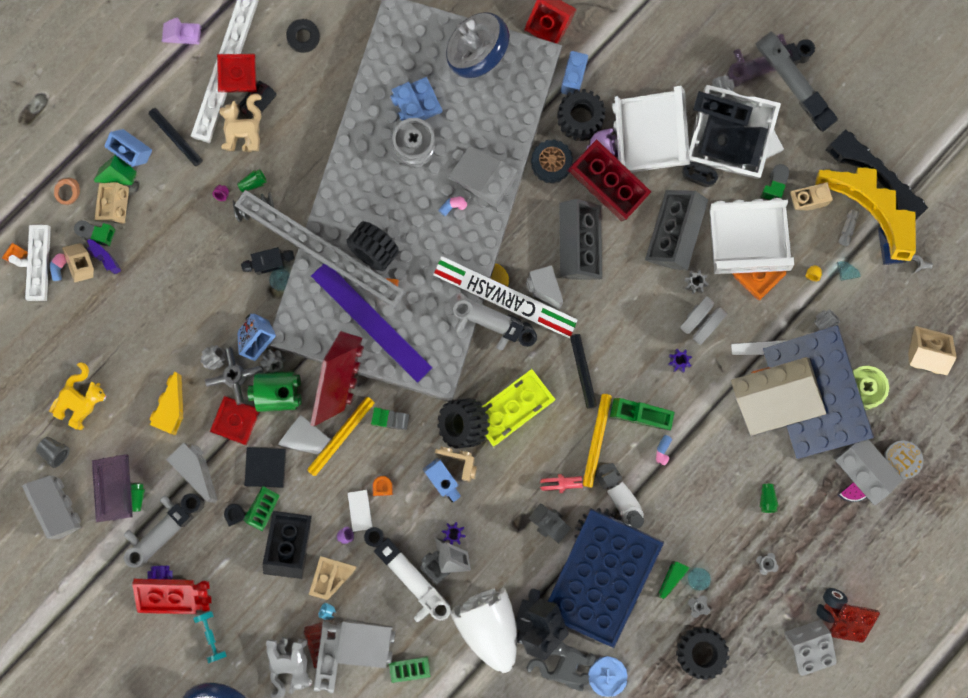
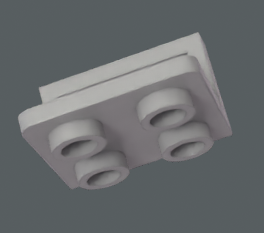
[784,620,837,676]

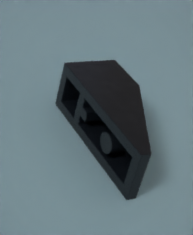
[693,91,753,126]

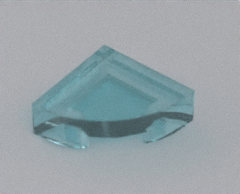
[837,261,861,281]

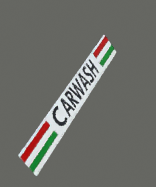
[434,256,577,339]

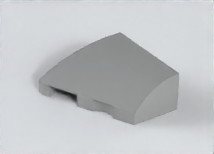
[278,415,331,455]

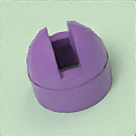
[337,527,354,544]

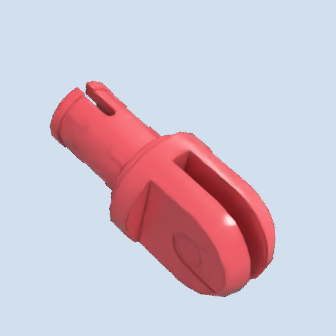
[540,474,583,493]

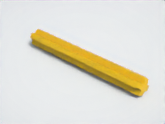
[582,394,612,488]
[307,396,375,476]

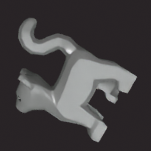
[266,637,312,698]

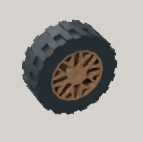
[531,139,573,183]

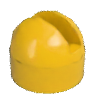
[805,265,822,282]

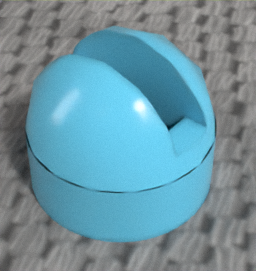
[319,603,336,620]

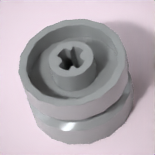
[392,118,435,166]
[680,296,728,345]

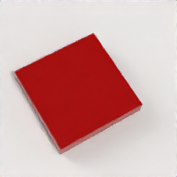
[217,54,256,92]
[210,396,260,446]

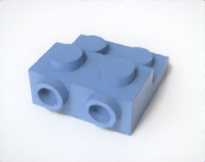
[390,77,442,121]

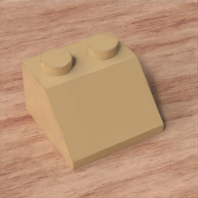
[908,326,957,375]

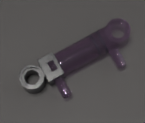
[726,34,815,87]

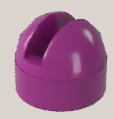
[212,185,229,201]

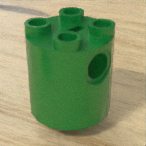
[247,371,302,412]

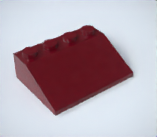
[310,331,364,426]

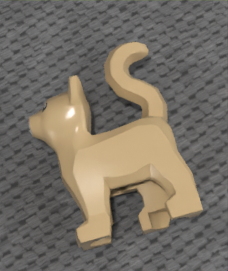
[219,94,262,152]

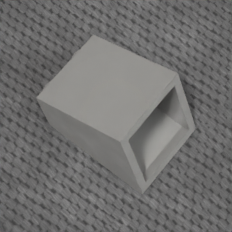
[336,620,396,668]

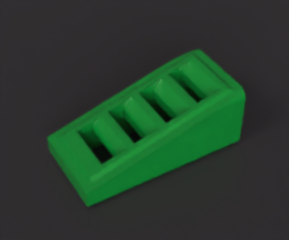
[243,486,280,531]
[657,561,690,599]
[389,656,431,683]

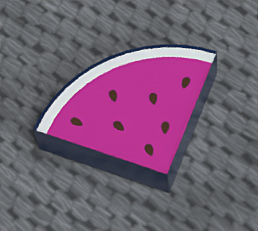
[838,482,867,502]

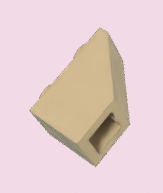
[790,183,833,211]
[62,243,94,283]

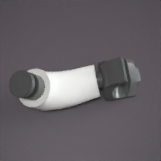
[595,463,644,528]

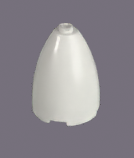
[450,588,517,673]

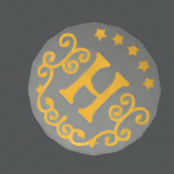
[883,440,924,479]

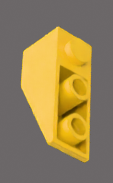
[150,372,183,435]

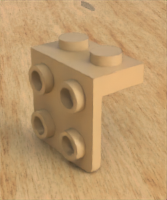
[435,447,477,483]

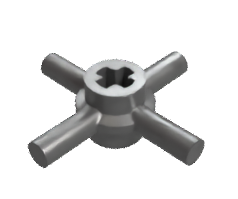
[205,348,263,405]

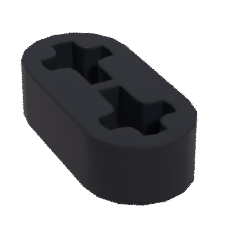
[682,162,718,187]

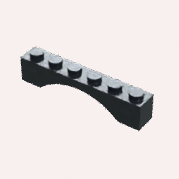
[826,129,929,221]

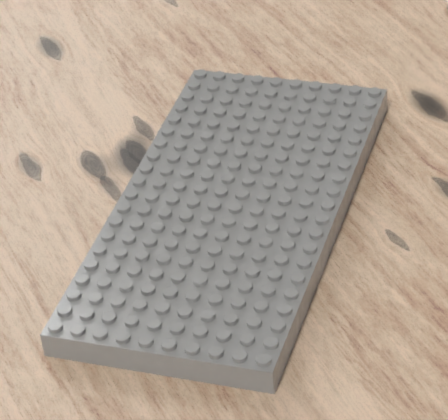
[268,0,562,402]

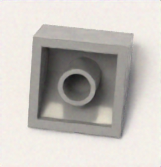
[526,265,563,310]

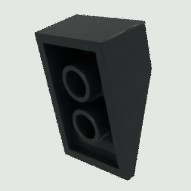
[262,511,312,579]

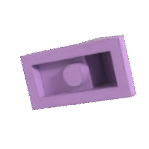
[162,18,201,44]

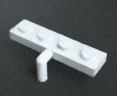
[9,225,51,301]

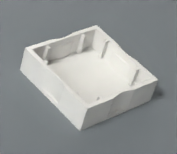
[689,85,781,179]

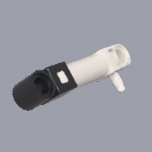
[364,527,451,622]

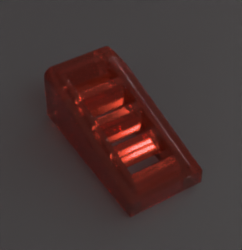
[304,622,323,669]

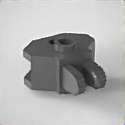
[528,503,571,544]

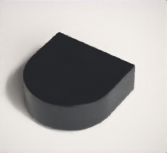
[224,504,246,527]

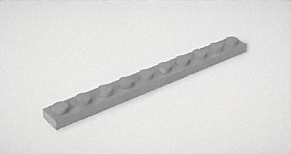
[234,190,405,309]

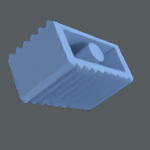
[561,51,588,95]
[104,129,152,167]

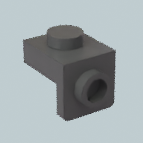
[420,550,450,586]

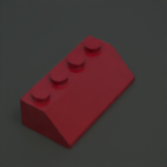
[567,139,651,222]

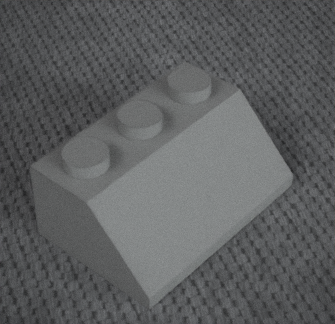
[833,439,903,506]
[22,475,81,539]

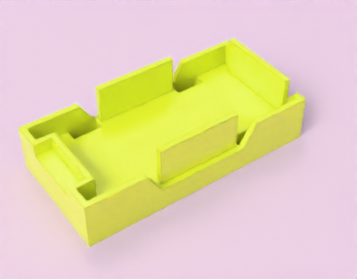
[482,369,556,448]

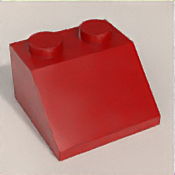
[524,0,577,44]

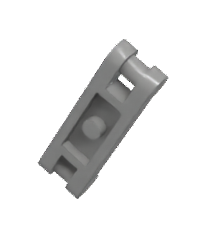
[314,621,342,693]

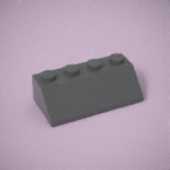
[645,190,708,270]
[559,199,602,280]

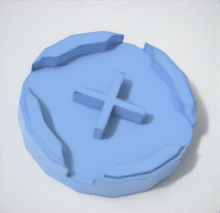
[588,656,628,697]

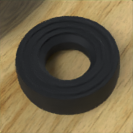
[286,19,320,53]

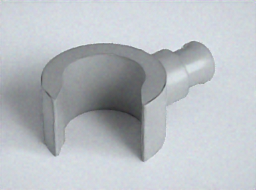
[904,255,933,274]

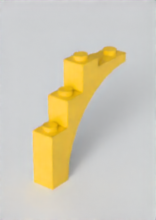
[815,167,916,261]

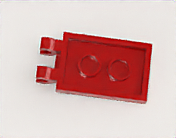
[132,579,212,614]

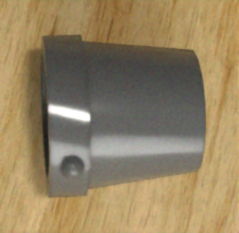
[36,437,70,468]

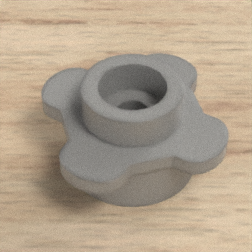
[756,553,779,575]
[688,596,710,618]

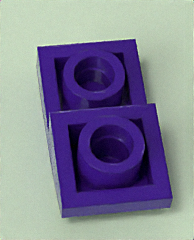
[87,239,121,274]

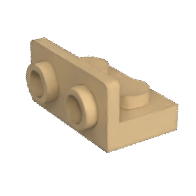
[94,182,129,224]

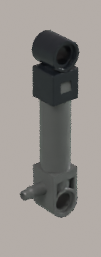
[755,31,838,133]

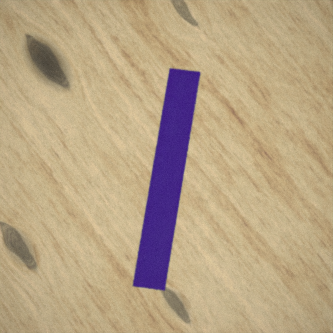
[311,264,432,383]

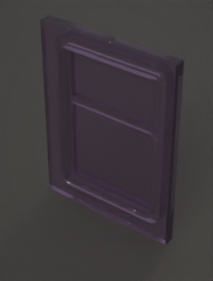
[92,454,133,523]

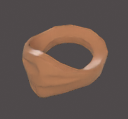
[54,177,80,205]

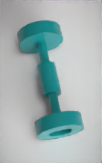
[193,611,227,663]

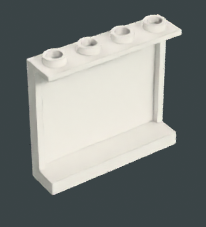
[613,86,690,172]
[709,198,794,274]

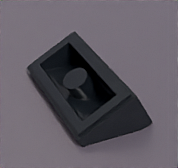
[238,80,277,119]

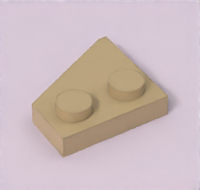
[309,556,357,600]

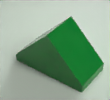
[94,155,137,185]

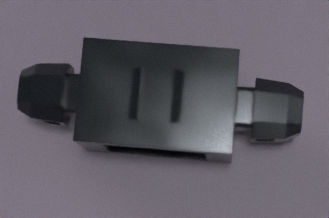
[241,247,295,275]
[515,588,540,644]

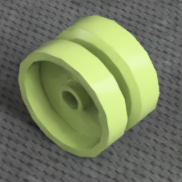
[853,366,889,410]

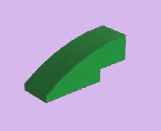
[610,398,675,431]

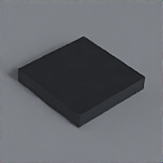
[244,447,286,488]

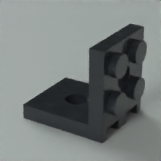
[698,116,768,167]

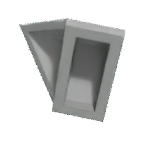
[435,537,471,573]

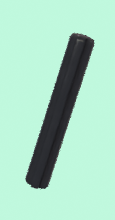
[148,108,202,166]
[570,334,597,409]

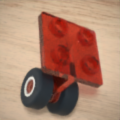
[816,588,880,643]

